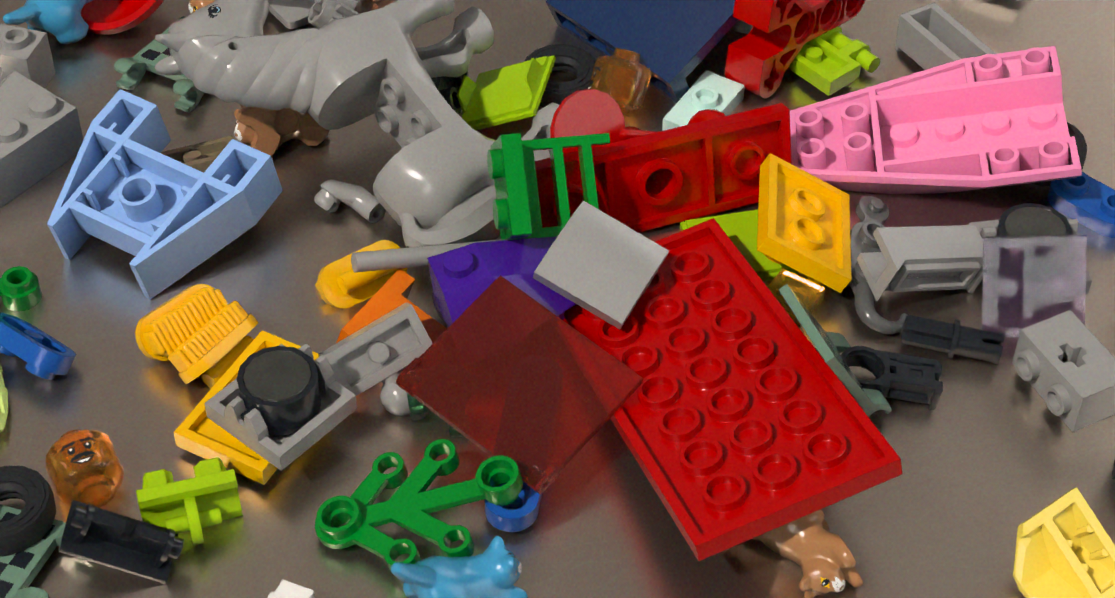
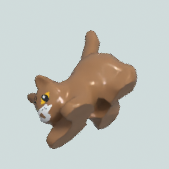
[234,107,330,156]
[752,509,864,598]

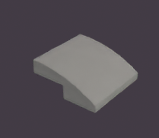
[533,201,669,330]

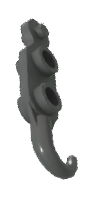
[849,196,909,335]

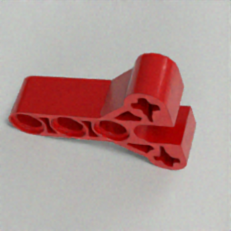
[725,0,865,99]

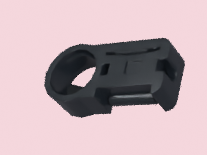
[835,346,943,410]

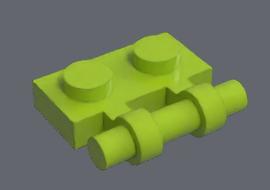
[788,26,880,96]

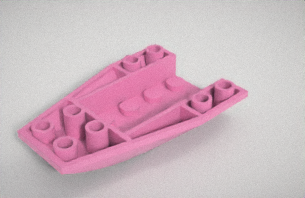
[790,46,1082,194]

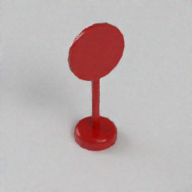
[550,89,725,154]

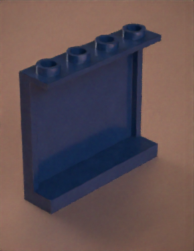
[546,0,739,103]

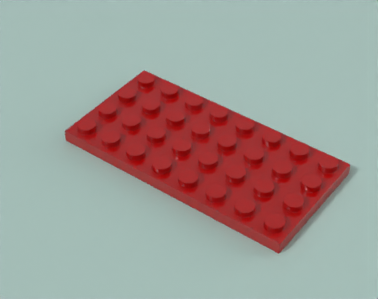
[553,218,903,561]

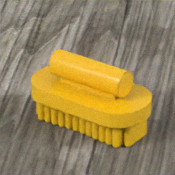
[315,240,408,309]
[135,284,228,361]
[168,301,259,389]

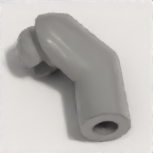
[314,179,386,223]

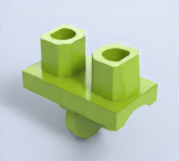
[136,457,243,546]

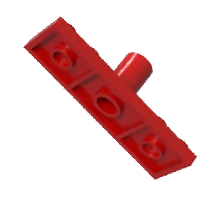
[535,103,792,232]

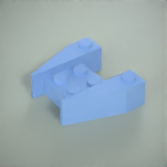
[47,89,283,300]

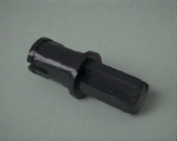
[901,315,1005,365]

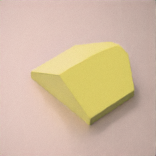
[1013,487,1115,598]

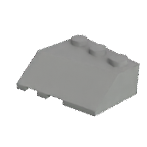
[0,70,83,208]

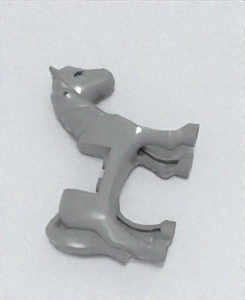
[155,0,559,248]

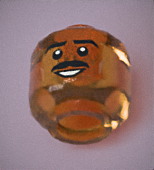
[588,48,651,117]
[45,429,124,508]

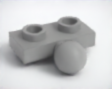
[318,302,435,416]

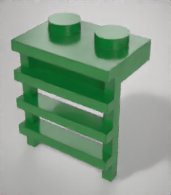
[487,133,620,241]

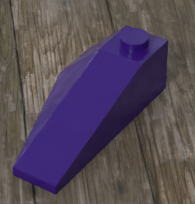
[427,236,576,368]

